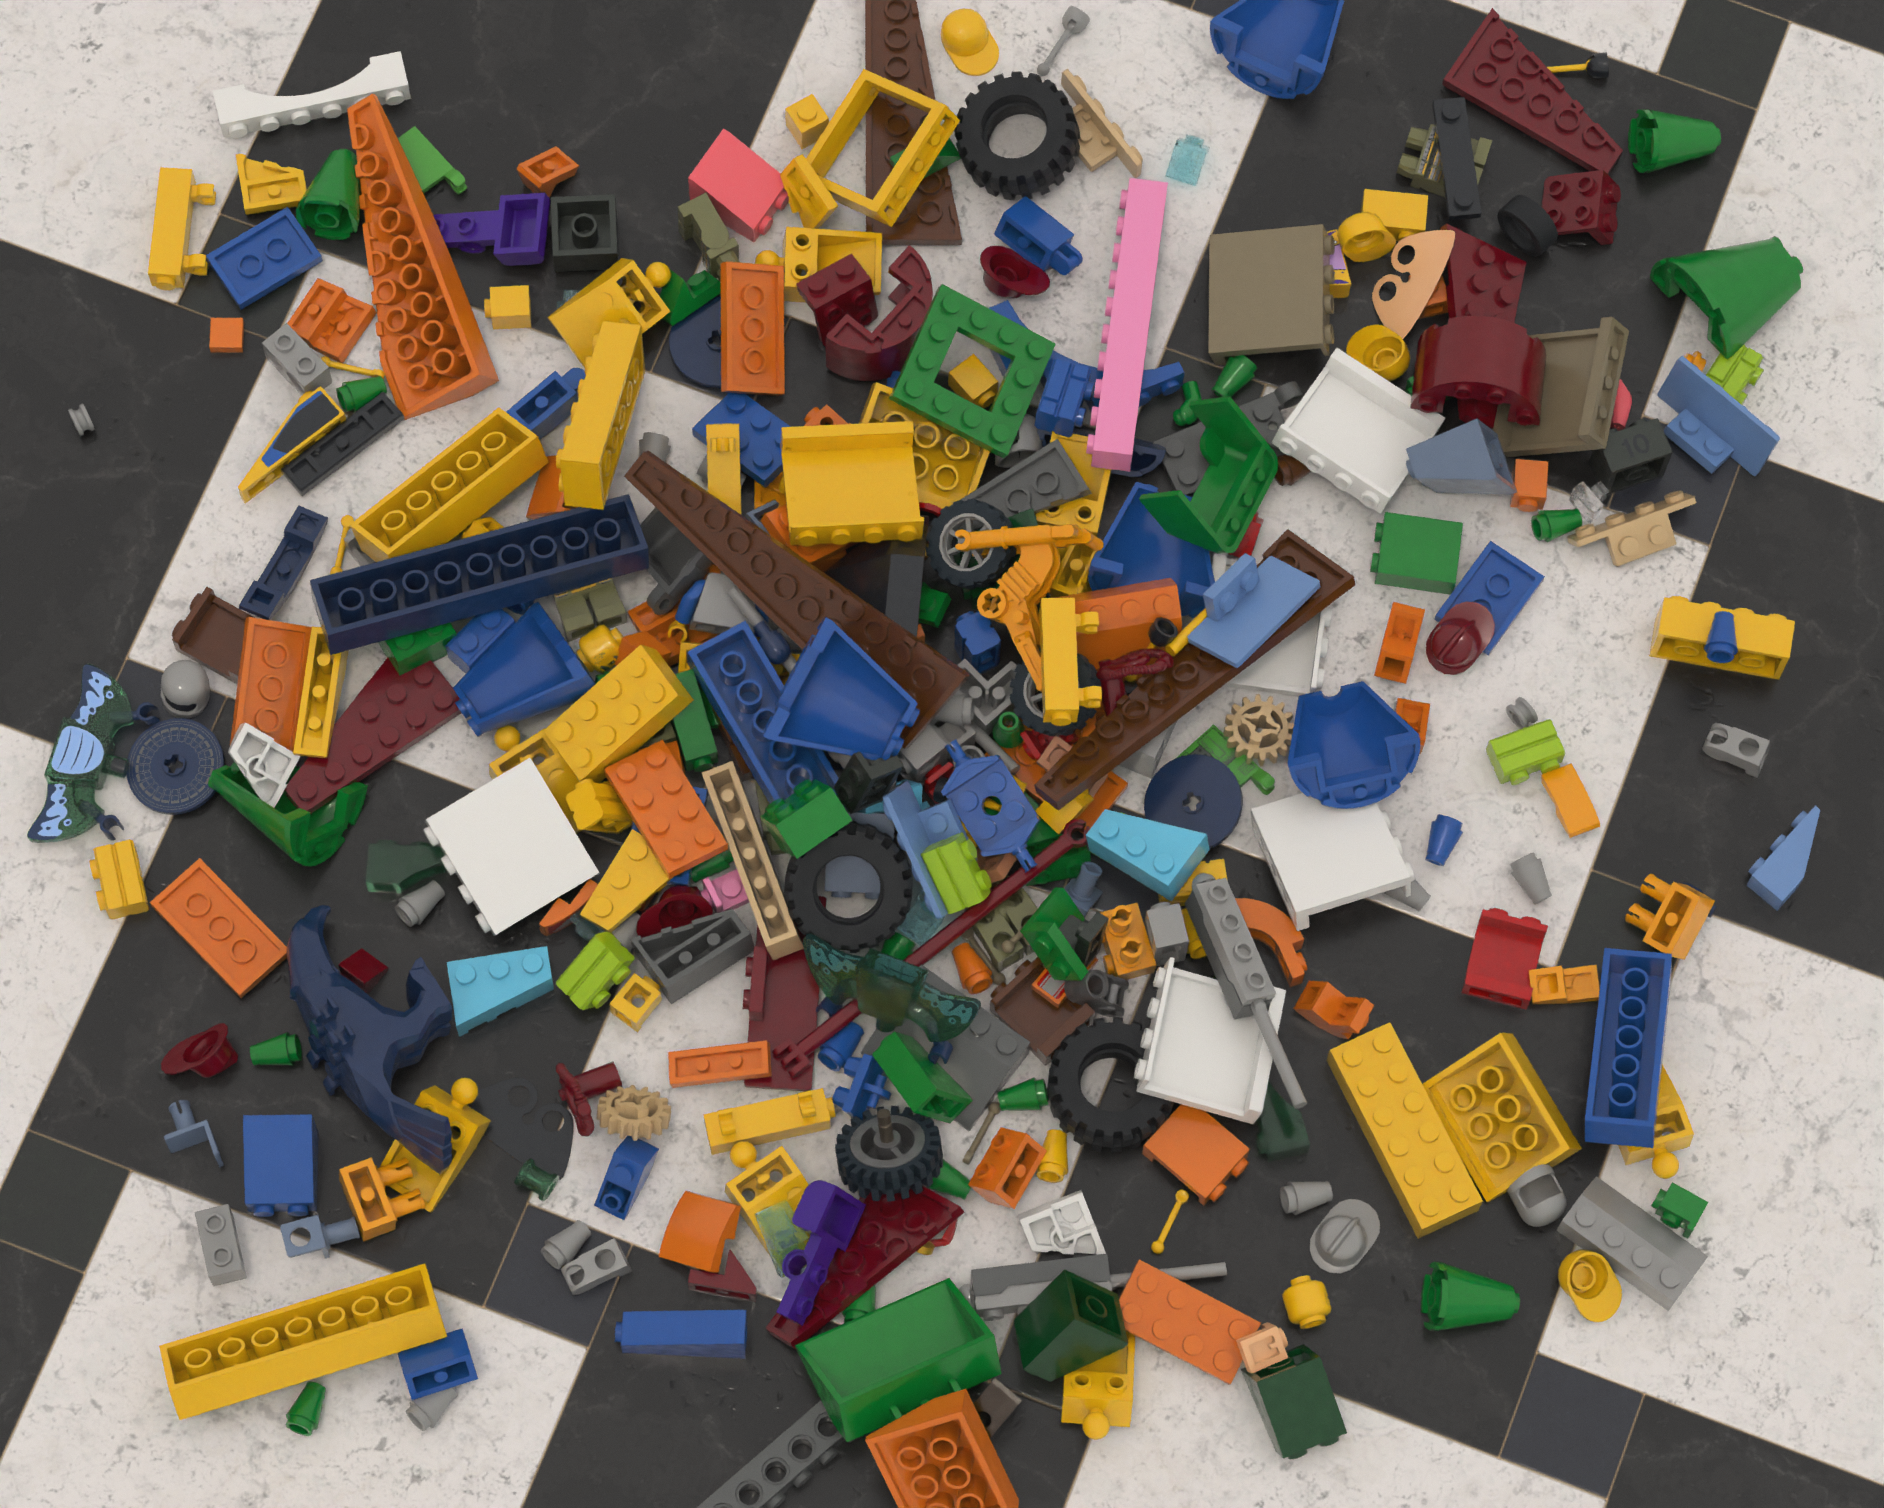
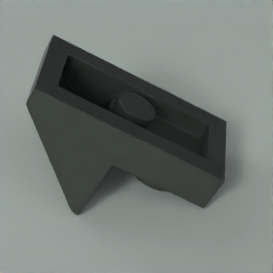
[1059,912,1108,968]

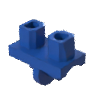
[832,1054,892,1121]

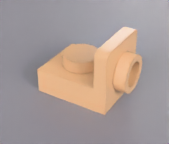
[1236,1322,1288,1374]

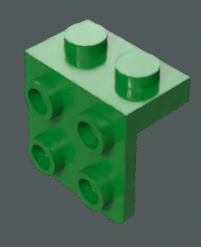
[1020,887,1089,981]

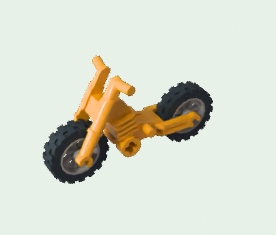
[926,499,1104,737]

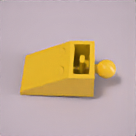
[755,227,882,303]
[547,258,671,368]
[1035,431,1112,561]
[489,725,582,834]
[1618,1064,1694,1179]
[380,1078,491,1212]
[724,1141,810,1274]
[1061,1331,1135,1440]

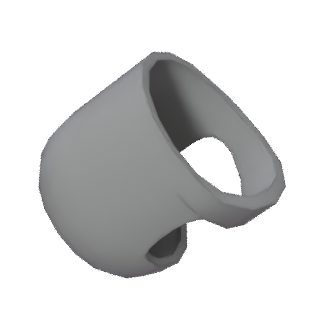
[995,414,1043,468]
[160,660,210,719]
[1507,1164,1567,1227]

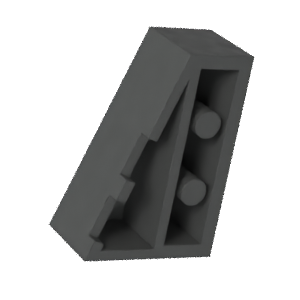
[630,909,754,1004]

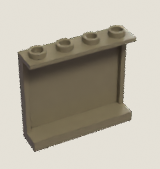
[1208,224,1335,366]
[1492,317,1629,457]

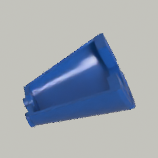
[1210,0,1344,99]
[1088,482,1215,619]
[453,601,596,737]
[763,617,920,760]
[1287,681,1420,809]

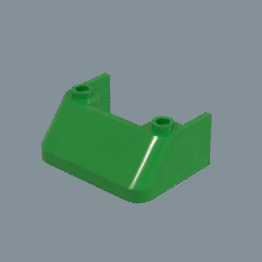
[1139,396,1278,554]

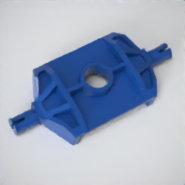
[941,739,1041,873]

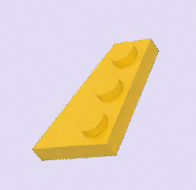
[580,829,673,932]

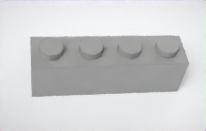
[1557,1176,1708,1311]

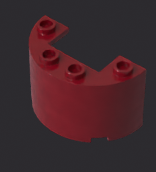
[826,245,933,381]
[1410,316,1547,426]

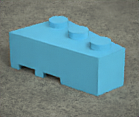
[1086,809,1210,901]
[447,946,554,1037]

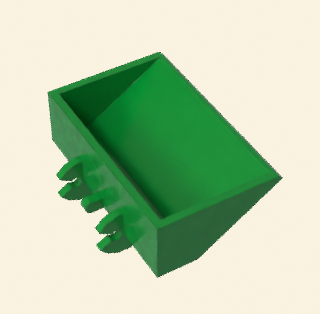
[795,1278,1002,1442]

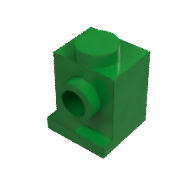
[1651,1182,1708,1239]

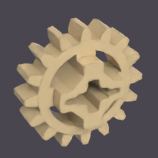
[1223,694,1294,766]
[597,1085,671,1141]

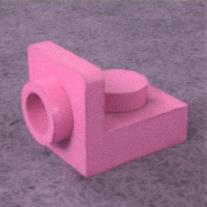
[700,869,749,913]

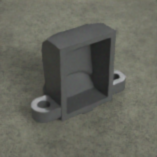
[640,507,713,615]

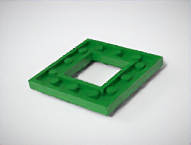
[889,284,1056,459]

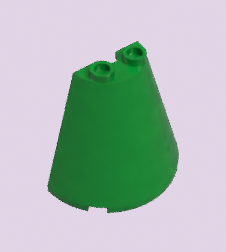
[1650,236,1803,359]
[208,762,368,866]

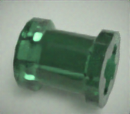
[514,1158,559,1202]

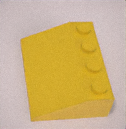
[859,382,990,509]
[1423,1033,1582,1202]

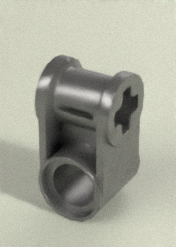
[1064,970,1129,1017]

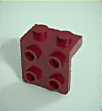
[1542,170,1621,245]
[796,253,878,346]

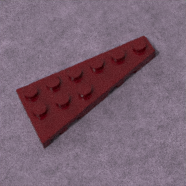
[1442,8,1623,175]
[1440,224,1526,429]
[284,657,461,814]
[765,1186,965,1349]

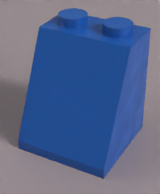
[243,1114,319,1217]

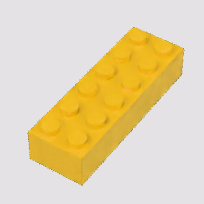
[556,321,645,510]
[350,407,549,562]
[1326,1022,1483,1239]

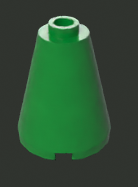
[1628,109,1721,173]
[296,149,360,240]
[1421,1262,1520,1331]

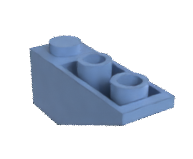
[1747,805,1820,911]

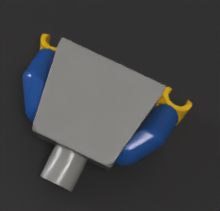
[668,571,769,642]

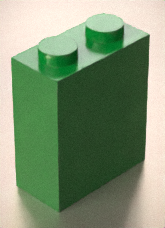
[1370,512,1463,595]

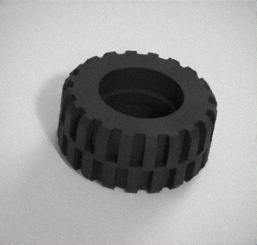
[955,71,1080,200]
[784,821,913,953]
[1047,1017,1174,1153]

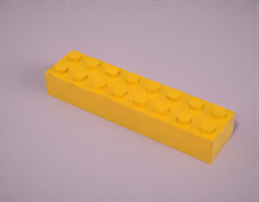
[159,1264,447,1420]

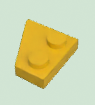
[235,154,307,215]
[780,154,838,229]

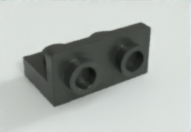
[834,752,904,814]

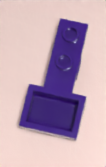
[433,193,551,266]
[776,1180,866,1326]

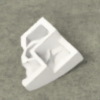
[228,722,301,808]
[1018,1190,1106,1255]

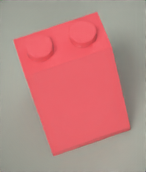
[688,128,789,242]

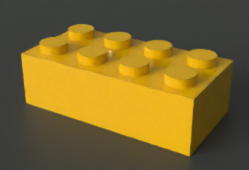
[1649,596,1795,680]
[543,645,694,783]

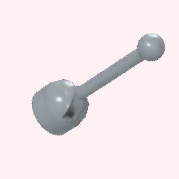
[1037,6,1090,76]

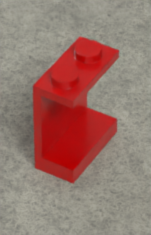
[1461,908,1548,1010]

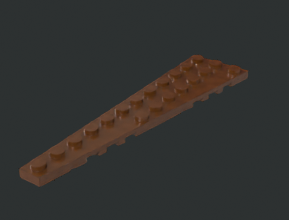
[865,0,962,245]
[624,451,970,749]
[1035,529,1355,811]

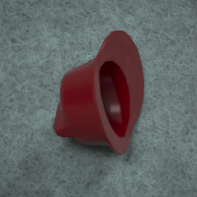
[980,246,1050,299]
[1426,601,1495,675]
[636,885,713,938]
[161,1023,238,1078]

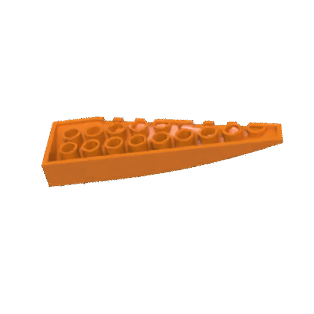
[347,93,499,420]

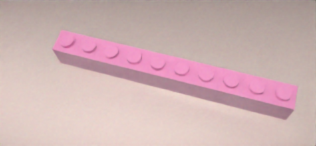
[1086,178,1168,472]

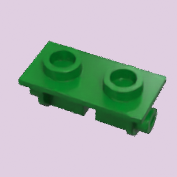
[1026,845,1091,886]

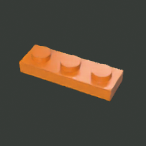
[668,1040,772,1088]

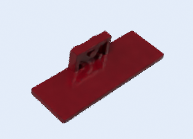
[743,896,827,1091]

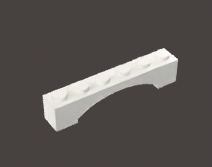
[213,51,411,138]

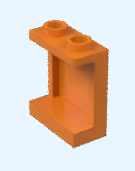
[1142,1104,1250,1206]

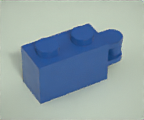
[994,196,1083,275]
[506,368,586,440]

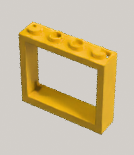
[806,69,960,227]

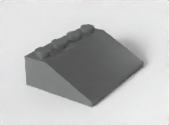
[861,964,1030,1131]

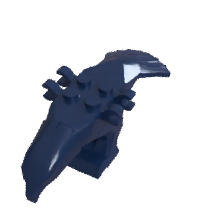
[287,905,452,1175]

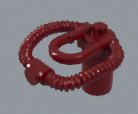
[1096,648,1174,717]
[556,1061,622,1137]

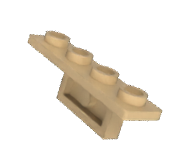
[1061,69,1143,178]
[1567,491,1696,567]

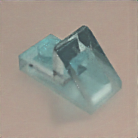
[755,1200,808,1278]

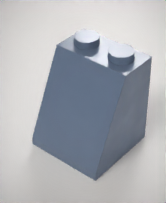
[1406,419,1517,495]
[825,804,895,899]

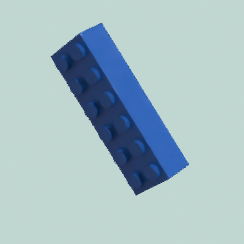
[687,620,839,804]
[1585,948,1672,1148]

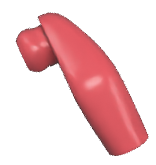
[1610,379,1632,431]

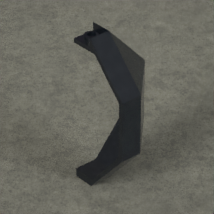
[825,515,929,637]

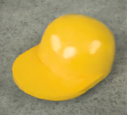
[941,8,999,76]
[1337,212,1396,262]
[1346,324,1410,382]
[1558,1249,1622,1322]

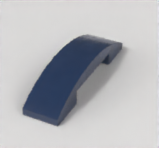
[239,505,328,620]

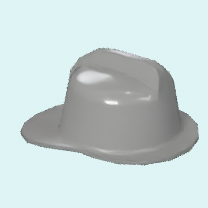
[1310,1199,1380,1274]

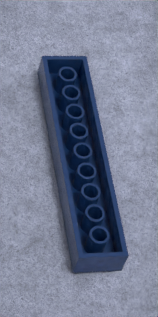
[310,494,649,655]

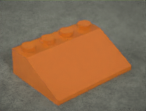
[1053,578,1183,681]
[865,1389,1019,1508]

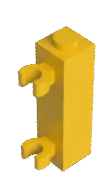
[148,167,216,290]
[706,423,742,515]
[1039,598,1102,726]
[703,1088,836,1155]

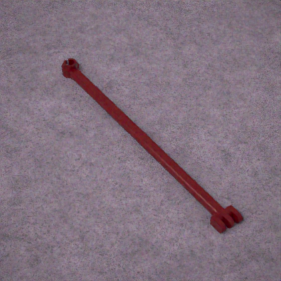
[772,819,1090,1078]

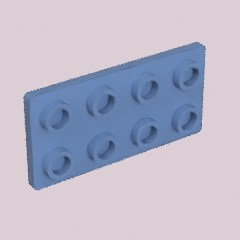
[1657,356,1780,476]
[1187,553,1321,668]
[883,780,978,919]

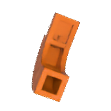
[1235,898,1307,988]

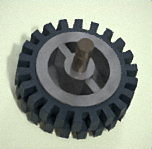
[835,1106,943,1201]

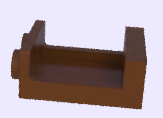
[172,587,263,684]
[990,957,1095,1066]

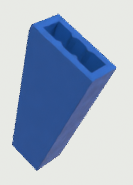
[615,1310,748,1359]

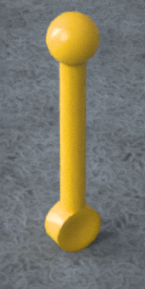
[321,356,385,379]
[330,515,354,575]
[1151,1189,1189,1254]

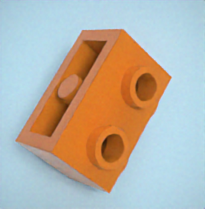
[968,1127,1047,1209]

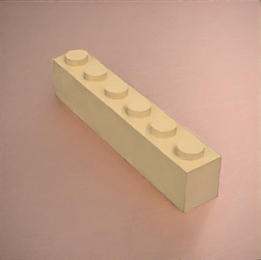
[702,761,804,960]

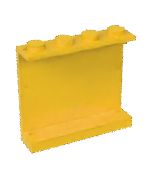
[780,421,924,547]

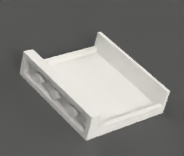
[1272,348,1445,514]
[1212,553,1332,697]
[423,758,599,936]
[1251,793,1415,931]
[1134,957,1286,1124]

